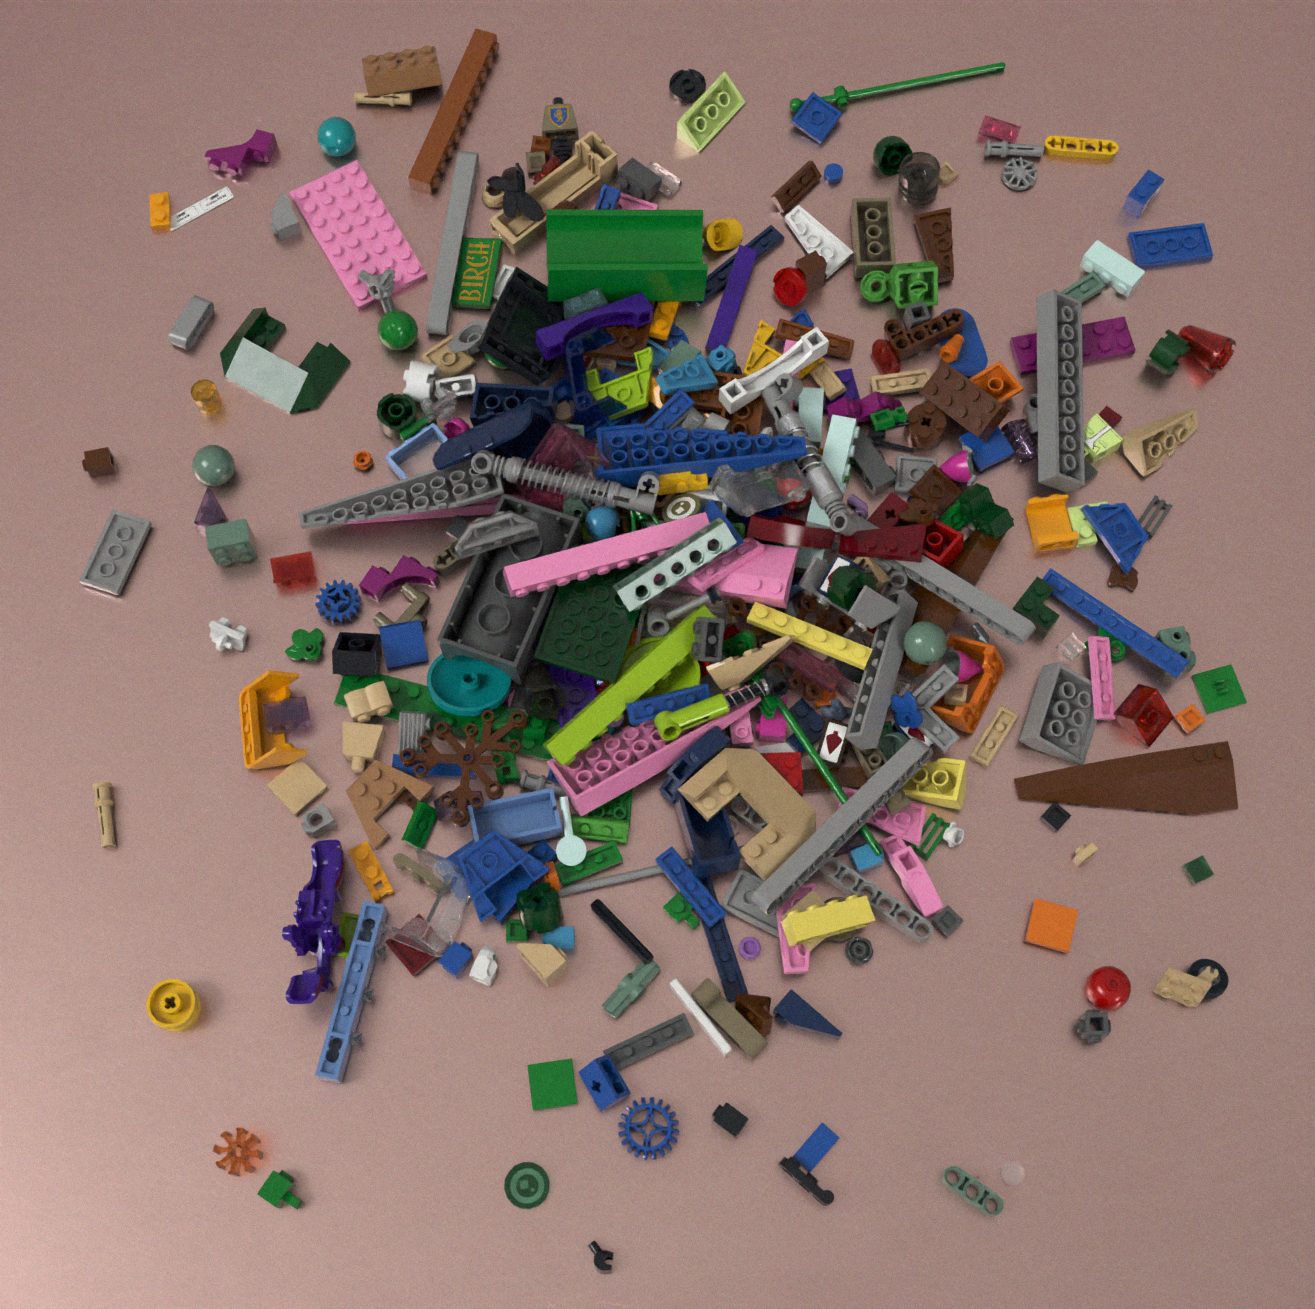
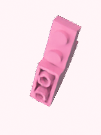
[879,835,943,918]

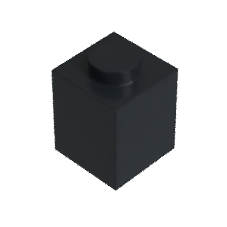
[712,1102,748,1140]

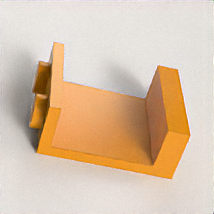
[1024,494,1079,553]

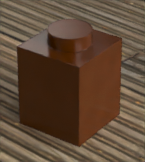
[82,447,116,478]

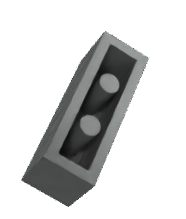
[849,431,896,497]

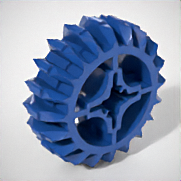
[618,1097,679,1160]

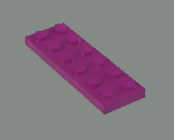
[1010,316,1136,375]

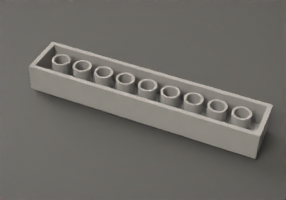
[1036,289,1085,493]

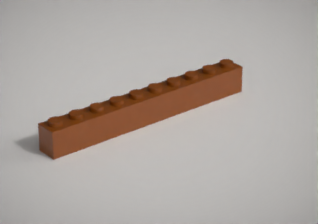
[408,29,499,194]

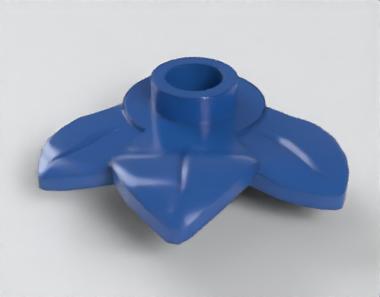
[891,691,923,729]

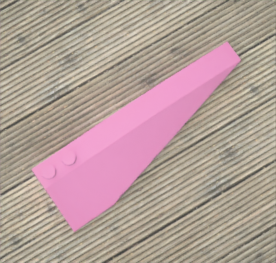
[636,544,798,608]
[547,685,761,816]

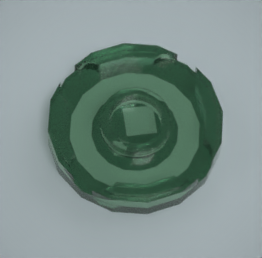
[504,1162,550,1209]

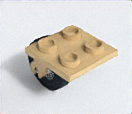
[1153,959,1229,1008]

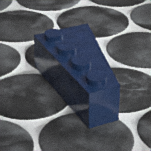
[469,383,559,427]

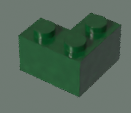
[958,483,1014,539]
[1012,576,1060,639]

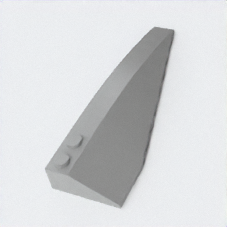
[299,451,504,529]

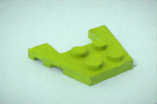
[579,347,654,421]

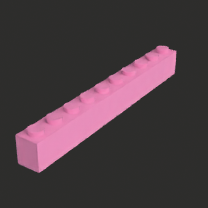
[503,512,712,597]

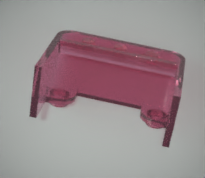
[516,423,609,511]

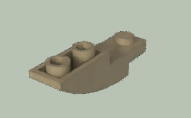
[851,743,911,816]

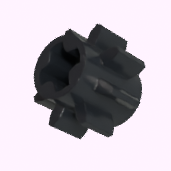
[553,135,573,160]

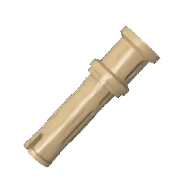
[92,782,116,848]

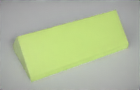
[677,72,745,152]

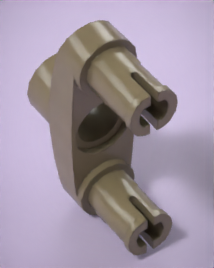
[373,582,430,629]

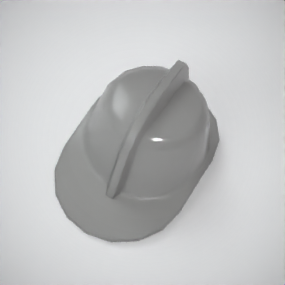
[448,320,487,354]

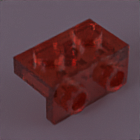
[270,551,316,586]

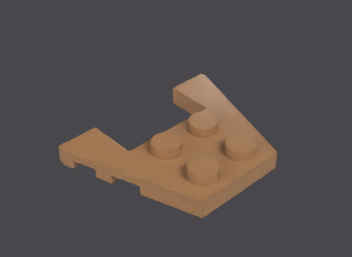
[346,760,435,850]

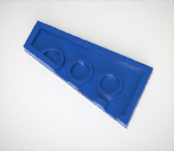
[484,840,557,925]

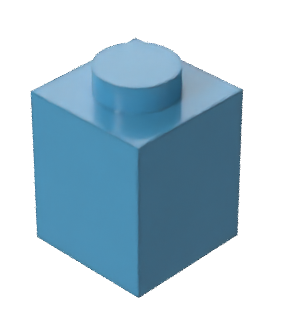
[848,844,884,875]
[543,926,575,953]

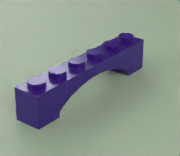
[536,292,654,361]

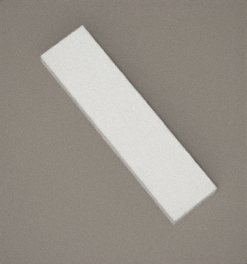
[670,979,732,1057]

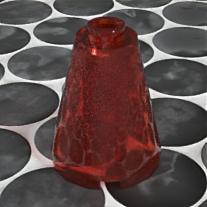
[1178,325,1236,374]

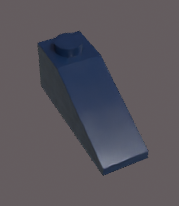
[773,989,843,1040]

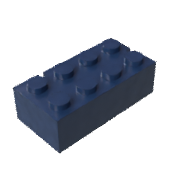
[675,790,741,878]

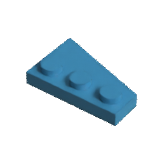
[656,353,718,395]

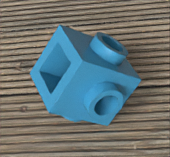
[705,345,738,374]

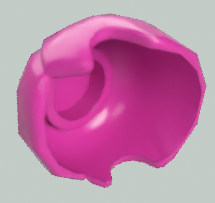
[444,417,470,439]

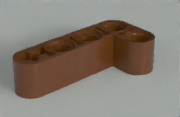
[884,309,964,360]

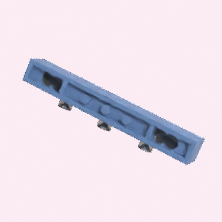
[315,900,388,1084]

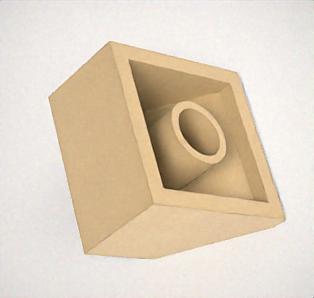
[516,943,568,987]

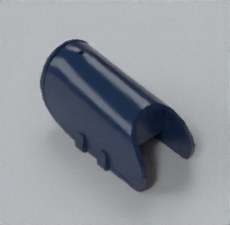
[432,399,556,482]

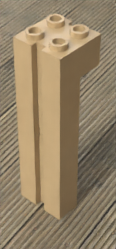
[488,130,618,255]

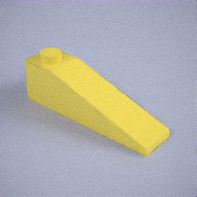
[901,758,966,810]

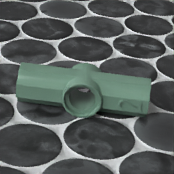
[602,960,661,1019]

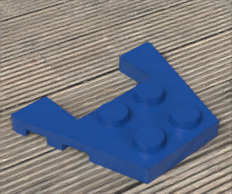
[458,830,550,922]

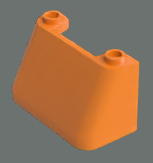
[930,634,1004,734]

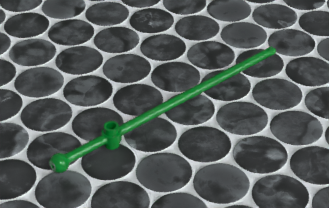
[790,62,1006,113]
[755,669,883,856]

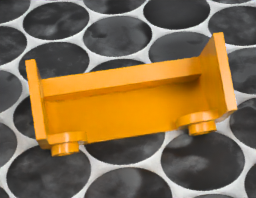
[239,670,307,769]

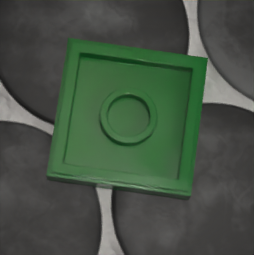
[527,1058,578,1111]

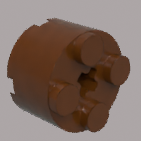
[904,402,947,450]

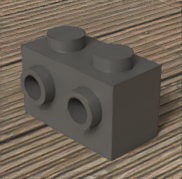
[616,157,662,201]
[691,617,725,662]

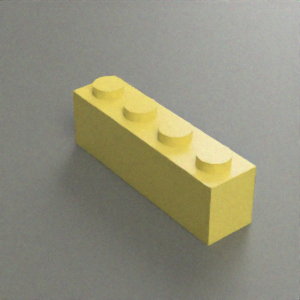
[781,894,875,947]

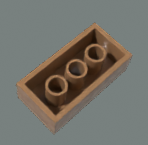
[362,46,442,97]

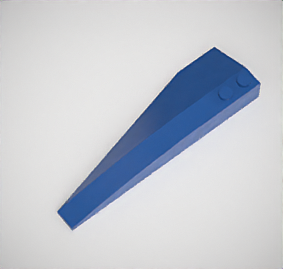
[597,424,807,488]

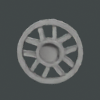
[1001,157,1037,190]

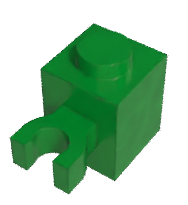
[257,1170,303,1209]

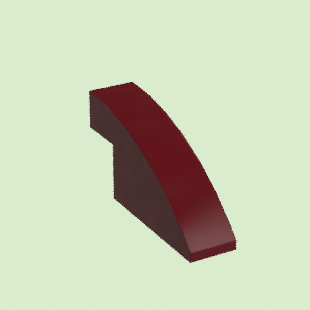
[746,513,836,549]

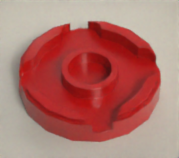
[773,267,808,307]

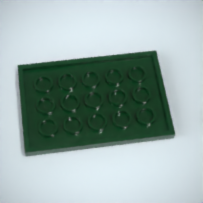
[533,544,644,684]

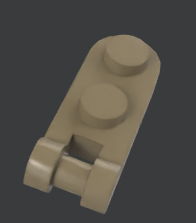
[393,853,448,895]

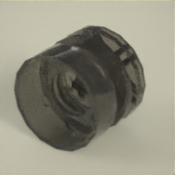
[898,152,940,205]

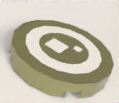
[662,493,703,523]

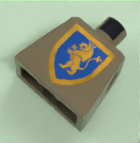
[542,97,579,142]

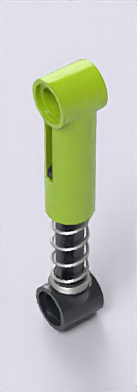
[654,667,790,741]

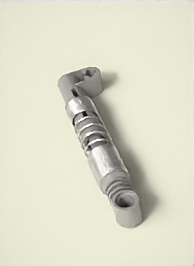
[761,373,858,536]

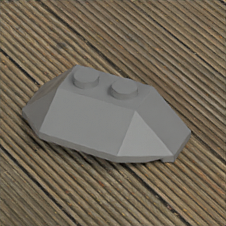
[455,511,540,560]

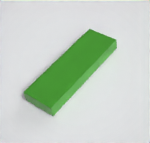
[563,814,629,843]

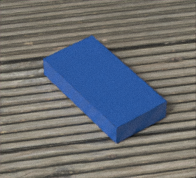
[793,1122,839,1173]

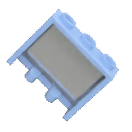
[385,423,448,480]

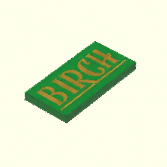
[452,237,503,309]

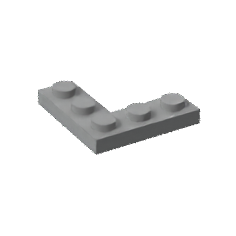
[912,665,960,754]

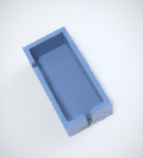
[468,787,562,845]

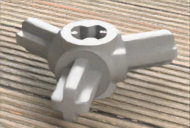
[358,268,396,314]

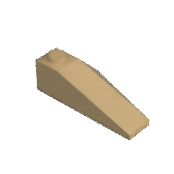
[1121,408,1198,476]
[706,635,796,692]

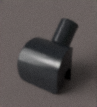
[588,1240,613,1275]

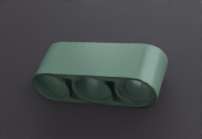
[941,1166,1004,1217]

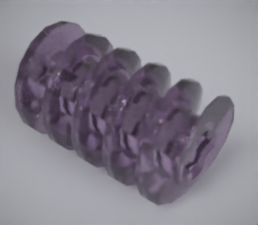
[1001,419,1038,464]

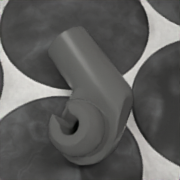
[970,622,989,644]

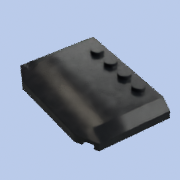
[477,267,575,386]

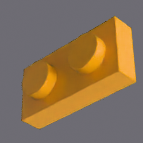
[149,192,172,231]

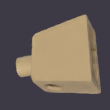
[342,721,386,773]

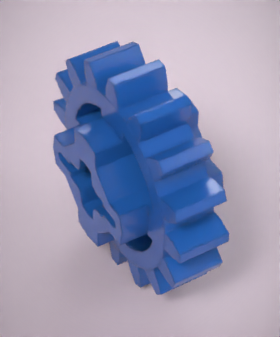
[315,580,361,624]

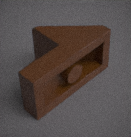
[735,993,773,1037]

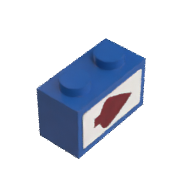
[1123,169,1165,218]

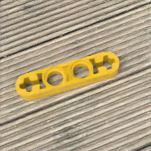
[1044,136,1119,160]

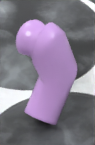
[847,494,868,520]

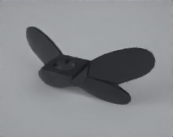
[487,163,544,221]

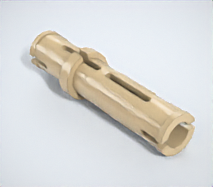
[354,91,412,106]

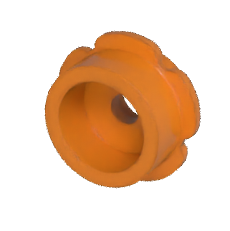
[353,451,373,470]

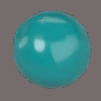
[317,117,356,157]

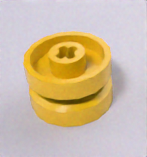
[146,979,202,1033]

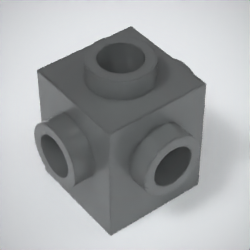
[1077,1009,1111,1043]

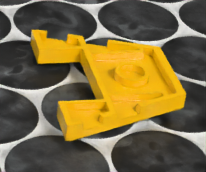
[743,320,825,379]

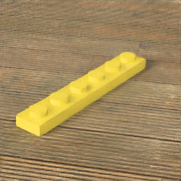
[747,602,873,670]

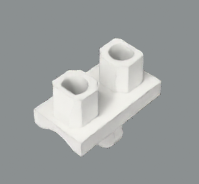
[209,617,248,652]

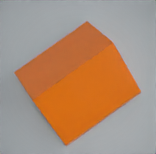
[969,361,1024,403]

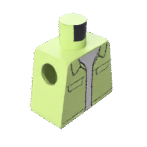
[1084,413,1124,463]

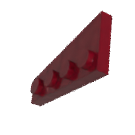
[838,524,927,563]

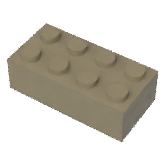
[850,198,896,278]

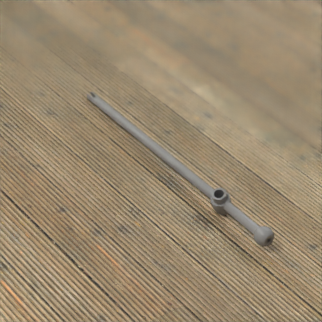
[558,845,745,896]

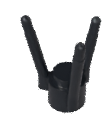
[869,422,915,452]

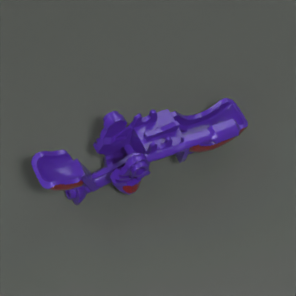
[282,840,346,1004]

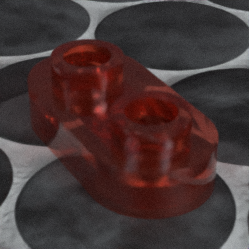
[872,339,902,374]

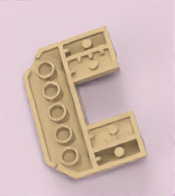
[678,748,816,882]

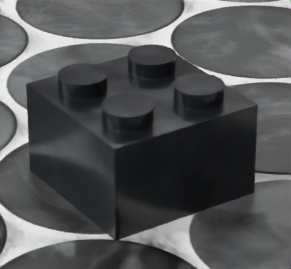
[332,632,382,677]

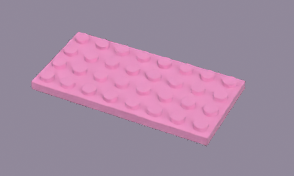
[289,160,428,311]

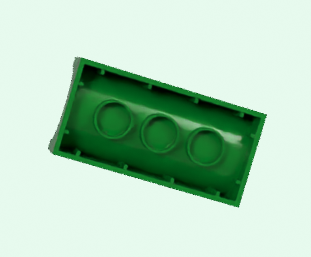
[546,209,708,301]

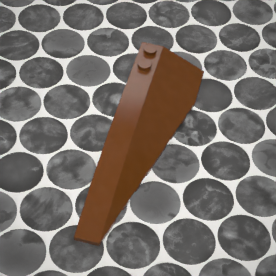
[869,517,1014,685]
[1014,741,1238,816]

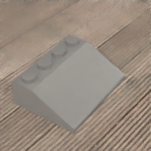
[1019,662,1097,765]

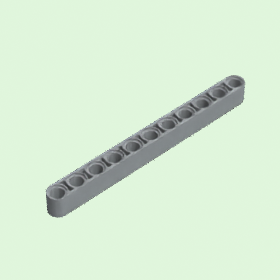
[426,151,479,335]
[843,513,1036,646]
[751,737,933,915]
[731,796,933,943]

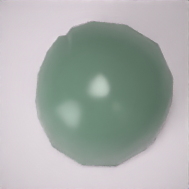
[878,732,909,760]

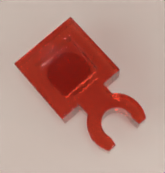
[532,156,561,185]

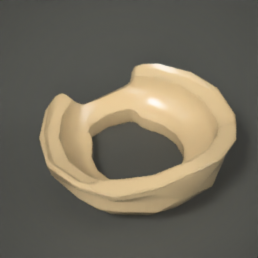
[482,184,505,208]

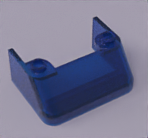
[563,326,627,427]

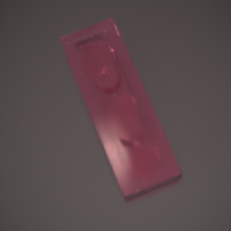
[777,642,842,693]

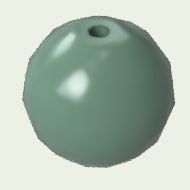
[192,445,235,486]
[903,621,947,665]

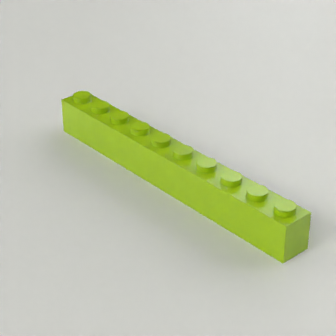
[543,605,715,765]

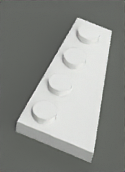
[785,205,854,279]

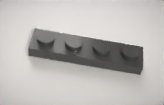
[603,1013,694,1070]

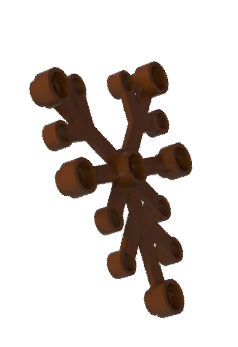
[727,595,852,701]
[400,710,528,827]

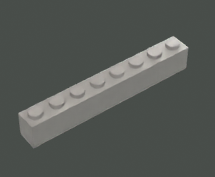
[845,589,918,750]

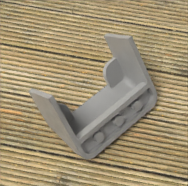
[798,556,901,630]

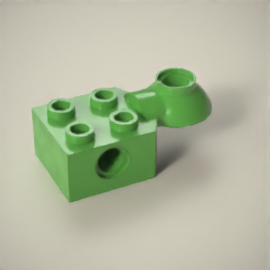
[860,261,938,309]

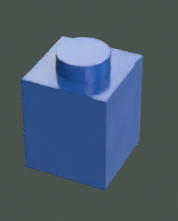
[438,941,474,979]

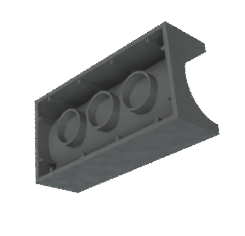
[437,494,584,685]

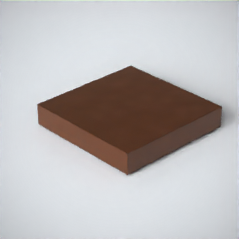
[908,464,963,519]

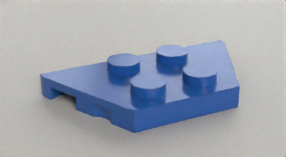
[1080,503,1149,574]

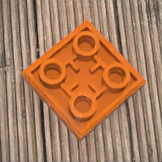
[1025,898,1078,953]

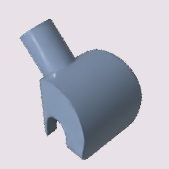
[820,698,853,721]

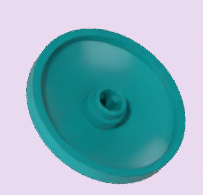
[427,653,512,716]

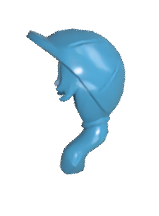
[586,505,621,541]

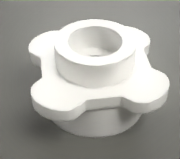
[943,822,964,847]

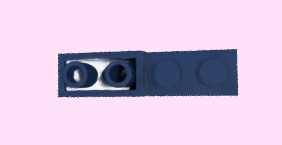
[659,726,732,804]

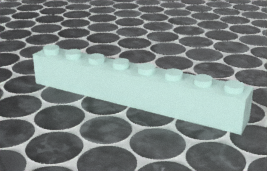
[795,415,860,573]

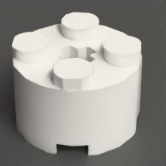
[403,361,440,405]

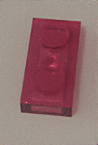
[978,115,1021,144]

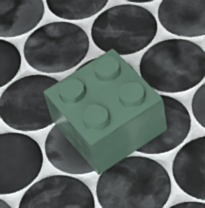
[205,518,257,566]

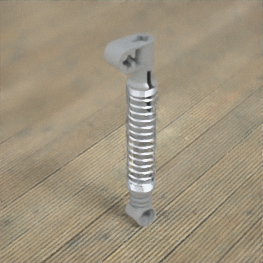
[471,450,660,515]

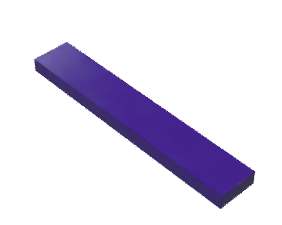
[705,245,758,351]

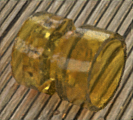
[191,379,223,415]

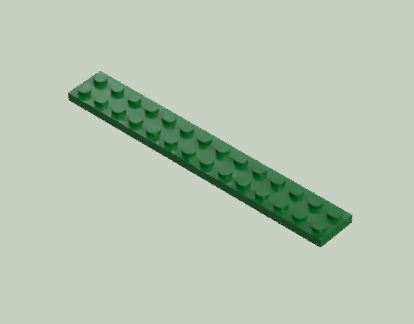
[334,673,611,762]

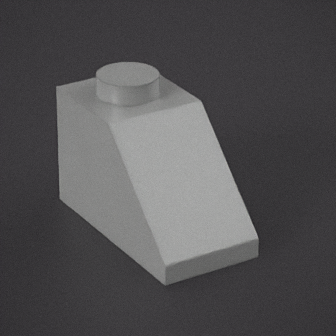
[270,192,302,241]

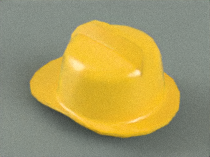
[702,218,743,251]

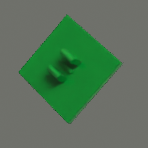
[1192,664,1247,714]

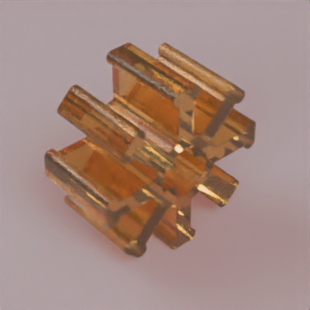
[213,1127,264,1177]

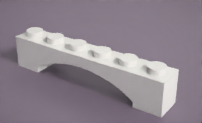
[719,327,829,415]

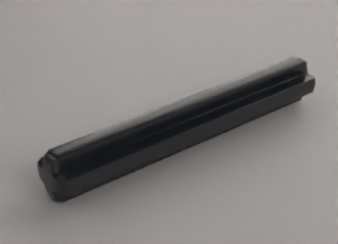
[590,899,654,965]

